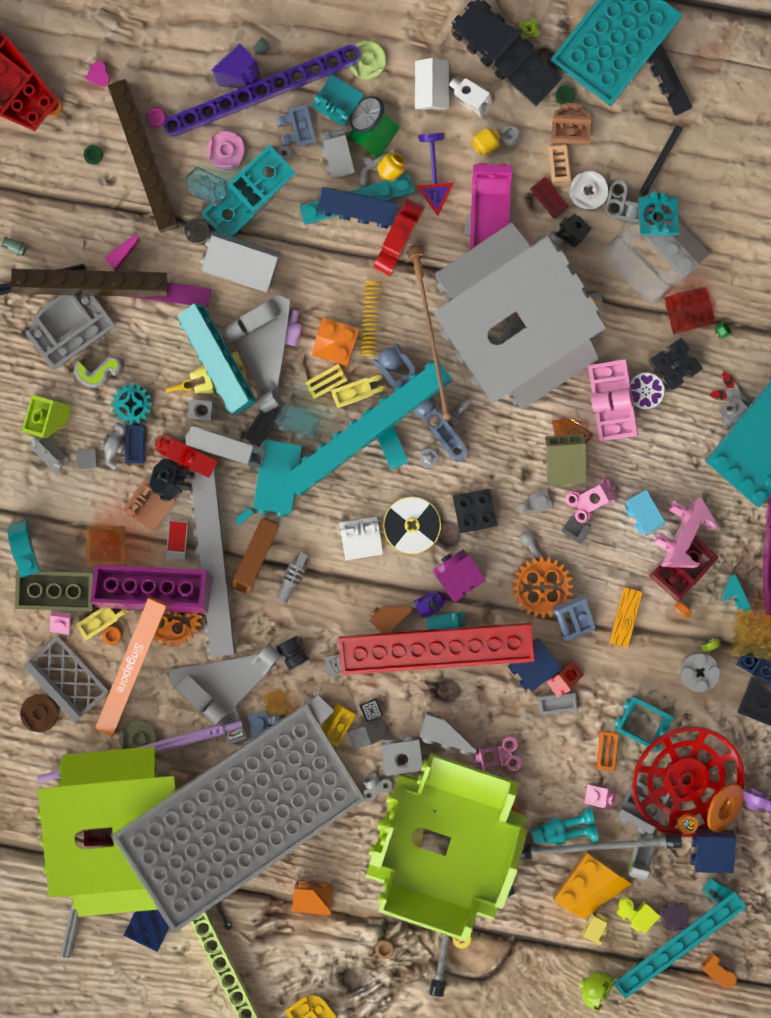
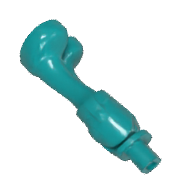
[531,807,599,845]

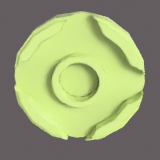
[348,41,386,80]

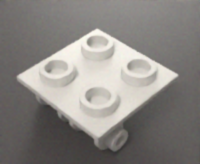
[339,517,383,560]

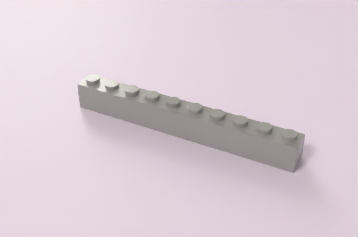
[187,468,235,657]

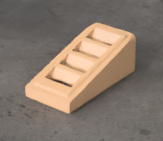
[548,144,571,187]

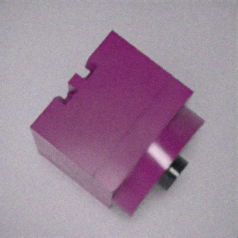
[432,548,486,603]

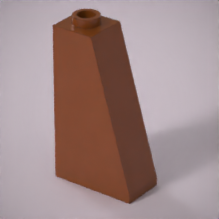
[232,518,279,596]

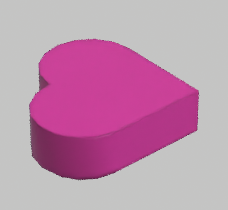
[85,61,110,87]

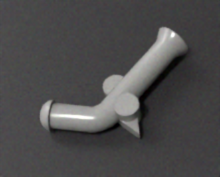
[359,148,394,187]

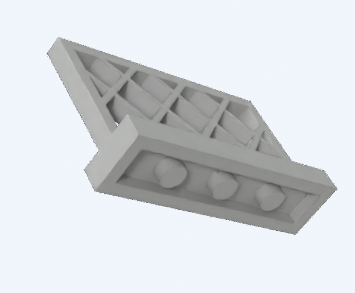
[23,635,109,723]

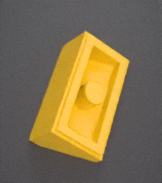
[321,703,356,747]

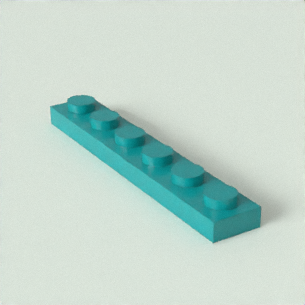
[299,174,415,225]

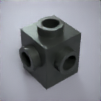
[557,213,592,248]

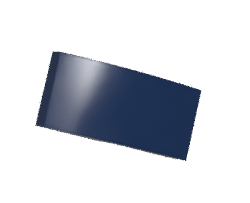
[736,649,771,685]

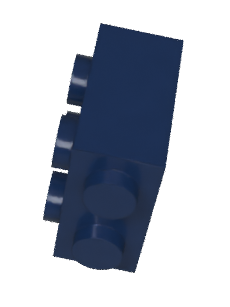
[507,638,562,692]
[690,829,736,873]

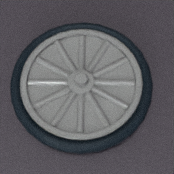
[350,96,384,133]

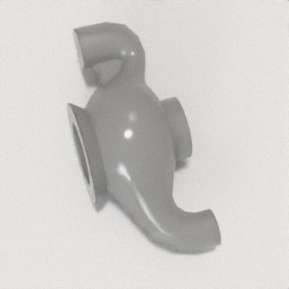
[101,422,126,470]

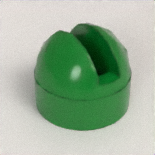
[715,322,732,339]

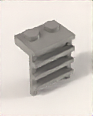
[616,773,670,835]

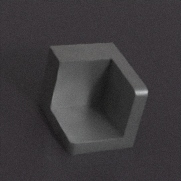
[561,517,592,544]

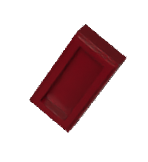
[530,177,569,219]

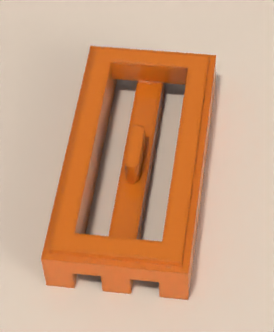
[596,730,619,771]

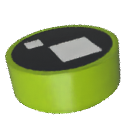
[701,637,721,652]

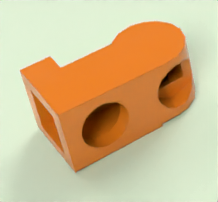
[700,952,737,988]

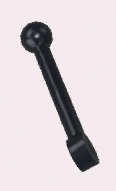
[215,902,232,930]

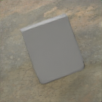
[76,449,98,471]

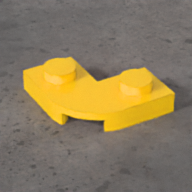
[285,995,338,1018]

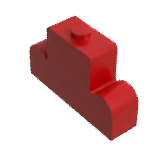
[373,199,425,277]

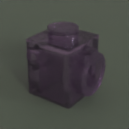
[659,901,688,931]

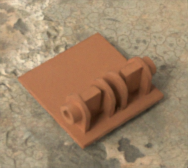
[123,479,176,532]

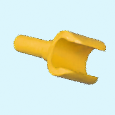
[166,380,192,392]

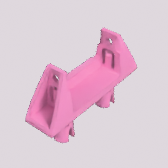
[653,497,717,568]

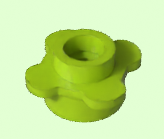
[519,19,540,40]

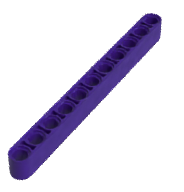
[163,45,361,137]

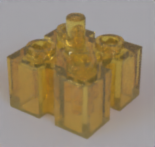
[731,611,771,659]

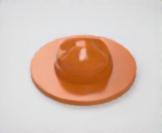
[708,784,743,832]

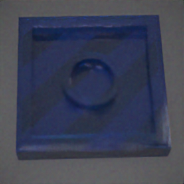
[123,909,170,952]

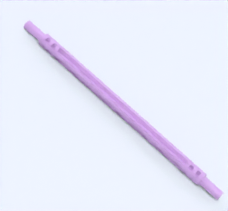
[37,721,243,783]

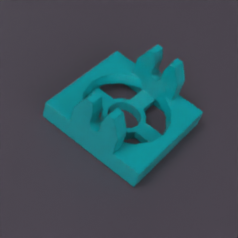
[638,192,679,236]

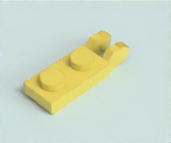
[331,374,387,409]
[76,608,131,641]

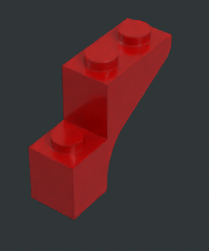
[155,433,218,478]

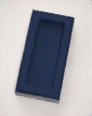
[125,425,145,464]

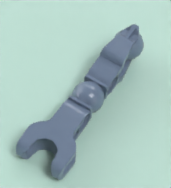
[373,343,467,462]

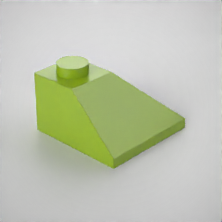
[21,395,72,439]

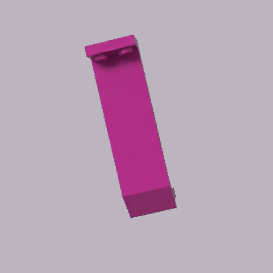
[470,163,512,250]

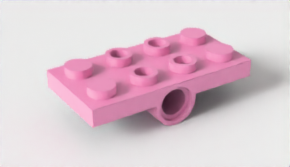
[588,359,638,441]

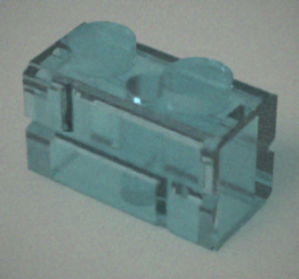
[185,166,230,207]
[274,402,321,441]

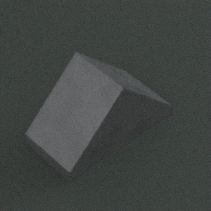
[347,718,389,749]

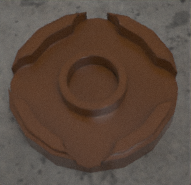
[20,694,59,732]

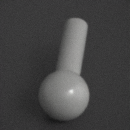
[520,531,546,561]

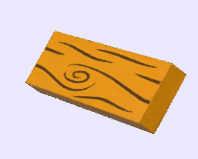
[609,587,642,647]

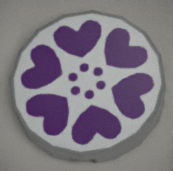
[630,372,665,410]

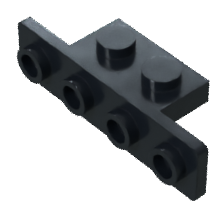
[648,44,692,116]

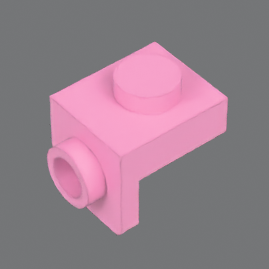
[50,610,73,634]
[584,784,617,808]

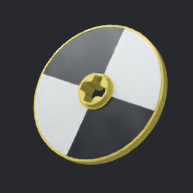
[383,497,441,554]

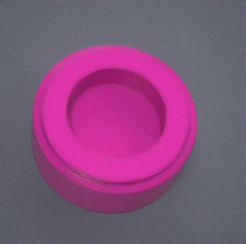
[146,108,166,128]

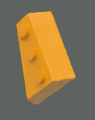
[552,851,632,919]

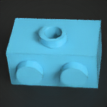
[625,490,665,537]

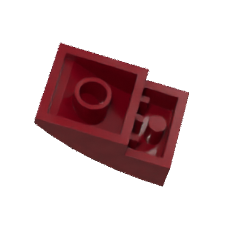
[649,535,719,602]

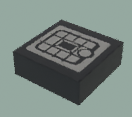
[359,698,384,723]

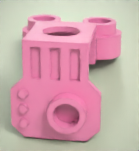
[566,477,618,523]
[474,736,521,771]

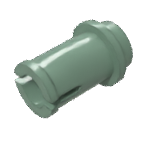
[1,236,27,256]

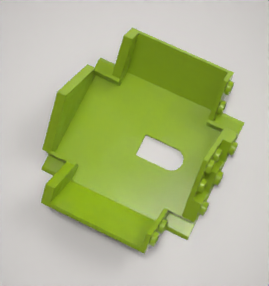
[38,746,180,917]
[365,754,528,942]

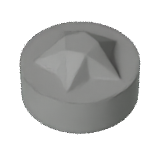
[501,126,521,146]
[419,449,438,468]

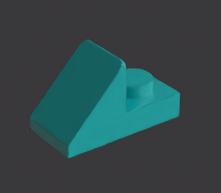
[720,574,752,612]

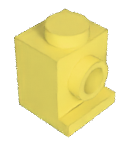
[582,913,608,946]

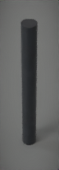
[639,125,683,196]

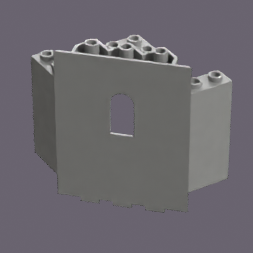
[433,223,606,410]

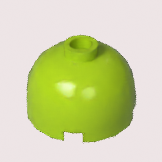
[579,971,614,1012]

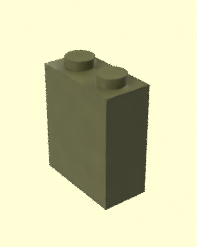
[545,434,587,487]

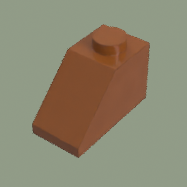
[369,606,412,633]

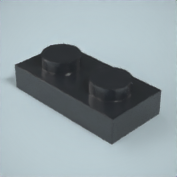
[243,410,280,448]

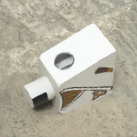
[448,78,493,118]

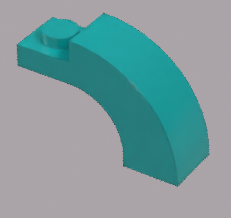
[7,519,40,578]

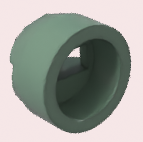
[252,37,269,54]

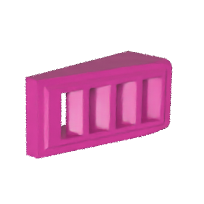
[105,235,140,271]

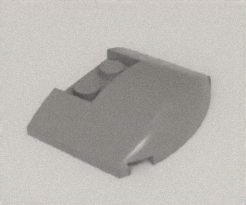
[26,295,116,371]

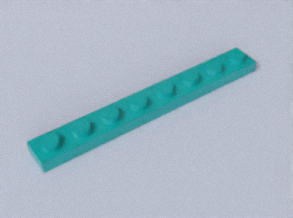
[613,891,747,999]

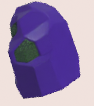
[414,591,445,618]

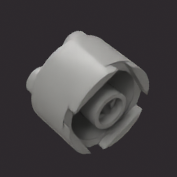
[679,652,720,692]

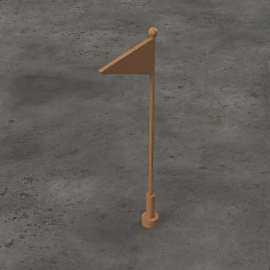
[407,247,451,420]

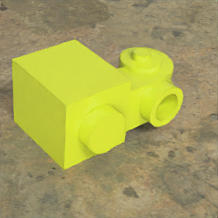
[616,897,660,933]

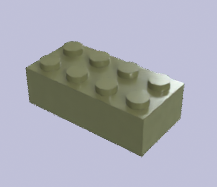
[15,570,95,611]

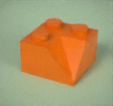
[312,318,360,367]
[292,880,334,915]

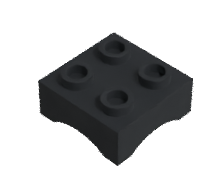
[453,489,497,533]

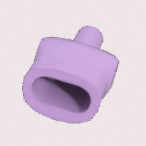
[285,310,303,347]

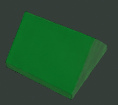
[347,113,400,158]

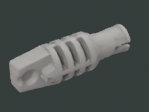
[276,551,308,603]

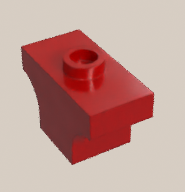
[546,660,584,697]

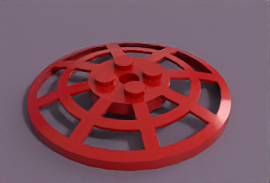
[632,726,745,837]

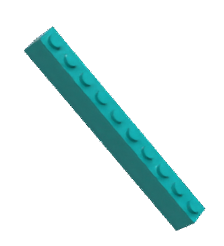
[283,360,453,497]

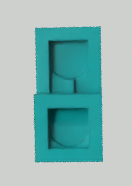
[378,427,409,470]

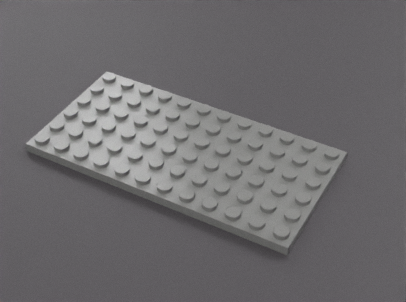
[111,704,365,933]

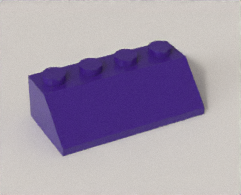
[211,43,260,88]

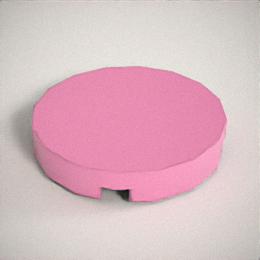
[207,131,246,170]

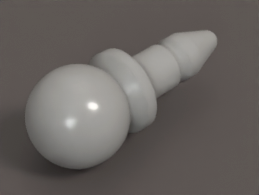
[445,398,472,427]

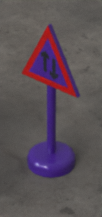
[417,133,454,216]

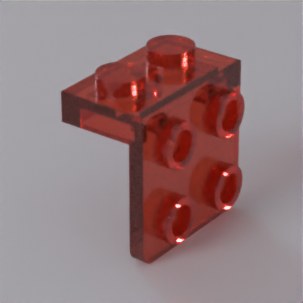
[664,287,716,335]

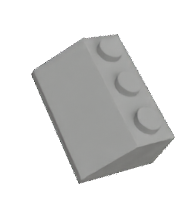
[643,212,710,280]

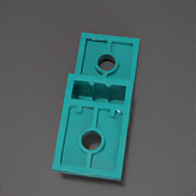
[201,145,296,237]

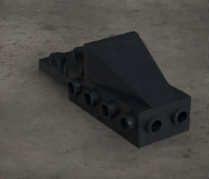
[451,0,562,107]

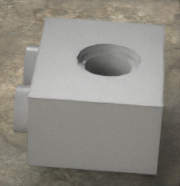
[381,735,423,776]

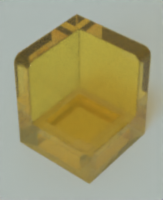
[263,690,287,718]

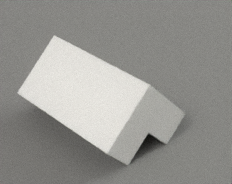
[415,58,449,111]

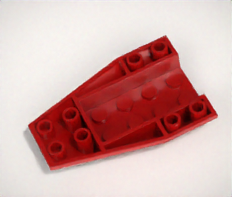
[0,31,59,132]

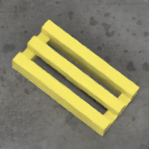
[305,364,348,399]

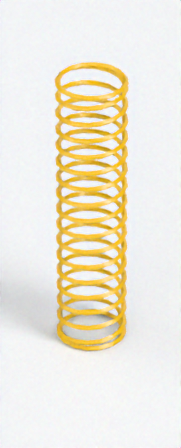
[360,281,382,356]

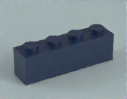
[317,186,398,229]

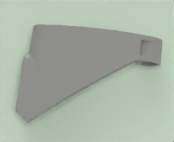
[223,295,291,413]
[169,643,282,725]

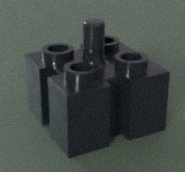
[647,337,703,392]

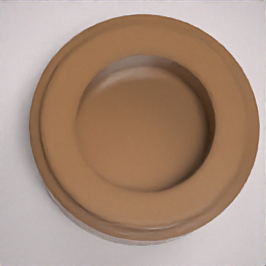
[375,939,394,959]

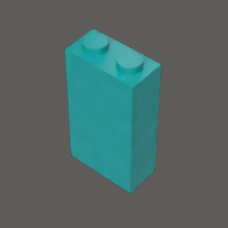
[253,440,303,517]

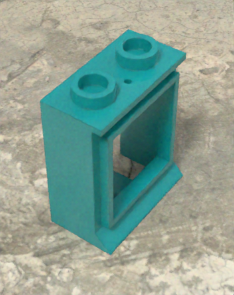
[614,696,675,752]

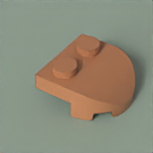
[551,103,592,145]

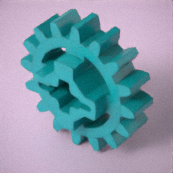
[111,383,153,425]

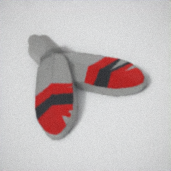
[710,372,751,405]

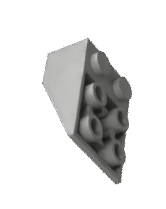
[419,712,476,755]

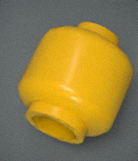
[471,127,501,156]
[377,153,405,181]

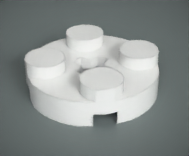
[570,171,608,210]

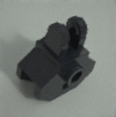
[149,458,195,501]

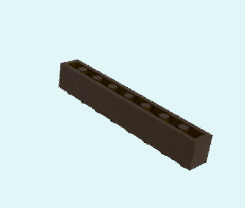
[108,79,179,233]
[11,269,168,298]

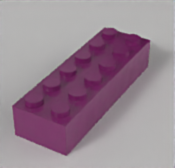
[90,565,212,613]

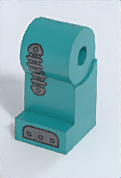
[702,878,741,902]

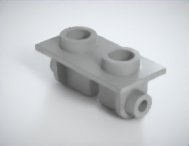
[29,436,69,473]

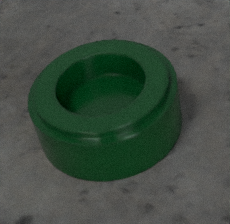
[555,86,575,106]
[83,145,103,165]

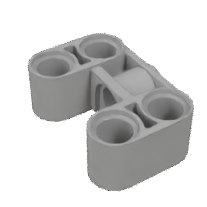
[605,180,664,227]

